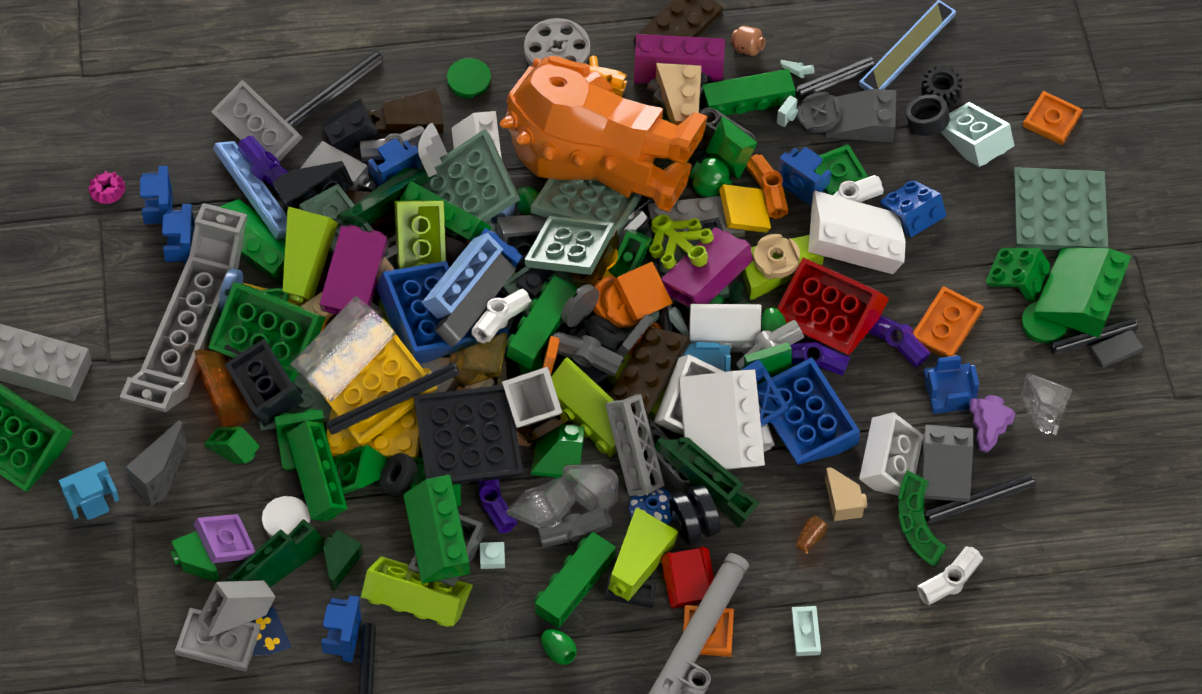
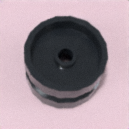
[668,484,721,545]

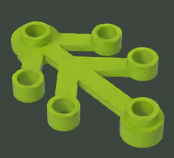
[649,214,714,269]

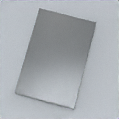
[175,608,261,672]

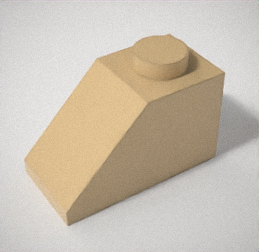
[825,467,867,521]

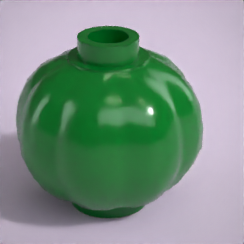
[689,157,733,198]

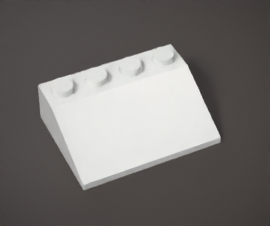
[808,191,906,274]
[678,369,765,470]

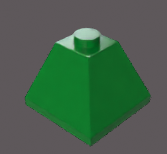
[706,117,757,179]
[531,424,585,480]
[334,444,387,494]

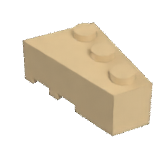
[656,63,701,126]

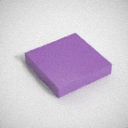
[194,514,256,563]

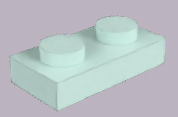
[791,606,821,656]

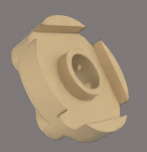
[753,234,800,279]

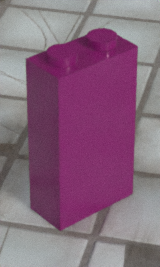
[319,225,388,322]
[661,227,754,308]

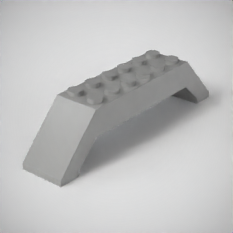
[120,203,247,412]

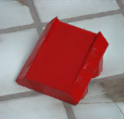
[661,546,714,609]

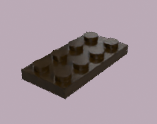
[634,0,723,44]
[608,327,691,415]

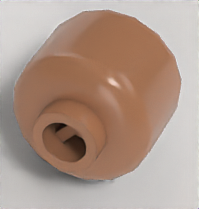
[731,25,765,56]

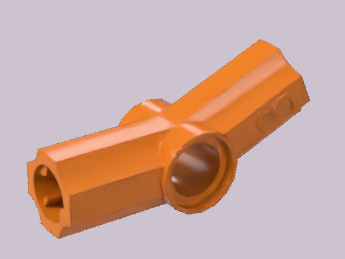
[745,154,788,219]

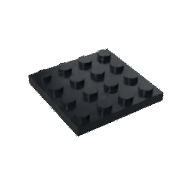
[413,385,523,485]

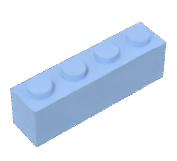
[422,233,503,319]

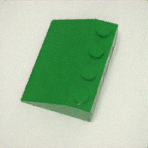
[1033,247,1131,338]
[208,282,326,382]
[0,383,74,492]

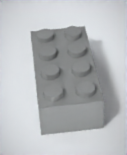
[0,324,92,401]

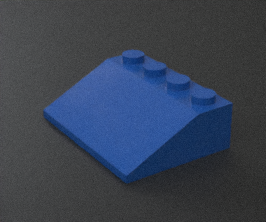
[376,261,478,364]
[757,358,860,465]

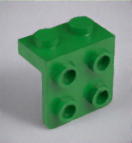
[986,248,1050,302]
[275,409,325,471]

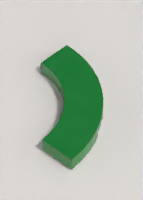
[898,470,947,568]

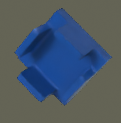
[368,139,422,187]
[778,147,831,207]
[140,166,173,224]
[162,204,195,265]
[923,356,979,414]
[321,595,362,662]

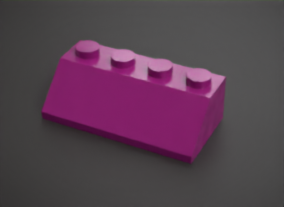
[634,34,725,84]

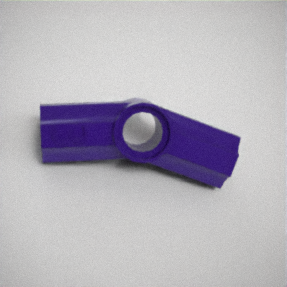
[237,135,288,188]
[868,315,930,367]
[790,342,851,376]
[478,479,517,534]

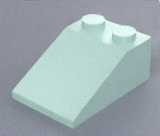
[941,102,1015,167]

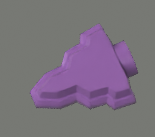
[970,395,1016,453]

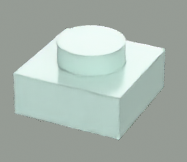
[777,96,798,127]
[480,542,505,569]

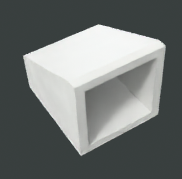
[502,367,562,428]

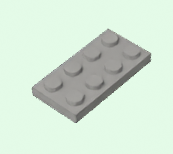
[211,80,303,162]
[648,196,745,241]

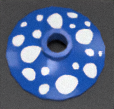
[628,488,672,525]

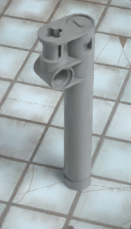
[649,553,749,694]

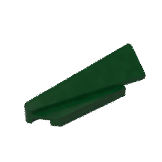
[338,167,435,228]
[654,437,760,528]
[225,519,325,588]

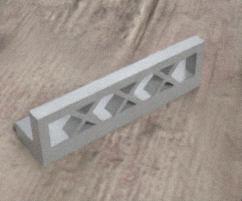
[605,394,665,496]

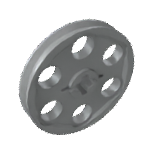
[524,18,590,67]

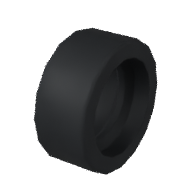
[906,95,950,136]

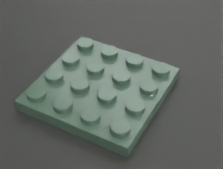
[421,129,520,238]
[1013,167,1108,250]
[531,178,642,236]

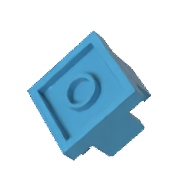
[683,342,731,372]
[59,461,119,520]

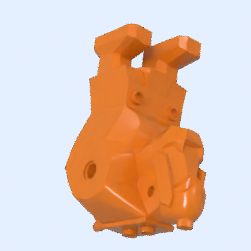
[500,56,708,213]

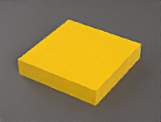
[719,184,771,233]

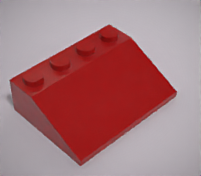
[777,257,889,355]

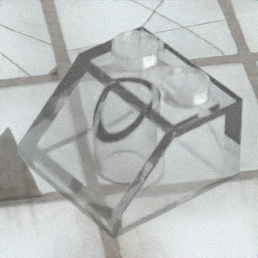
[1020,373,1072,435]
[563,464,619,512]
[506,476,576,529]

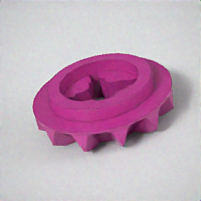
[88,171,125,204]

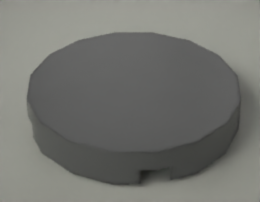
[797,92,842,133]
[561,284,599,327]

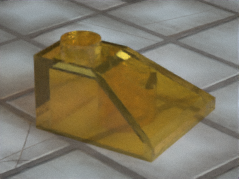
[449,332,508,386]

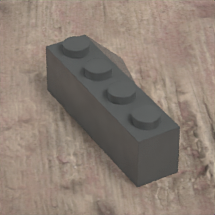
[495,215,548,265]

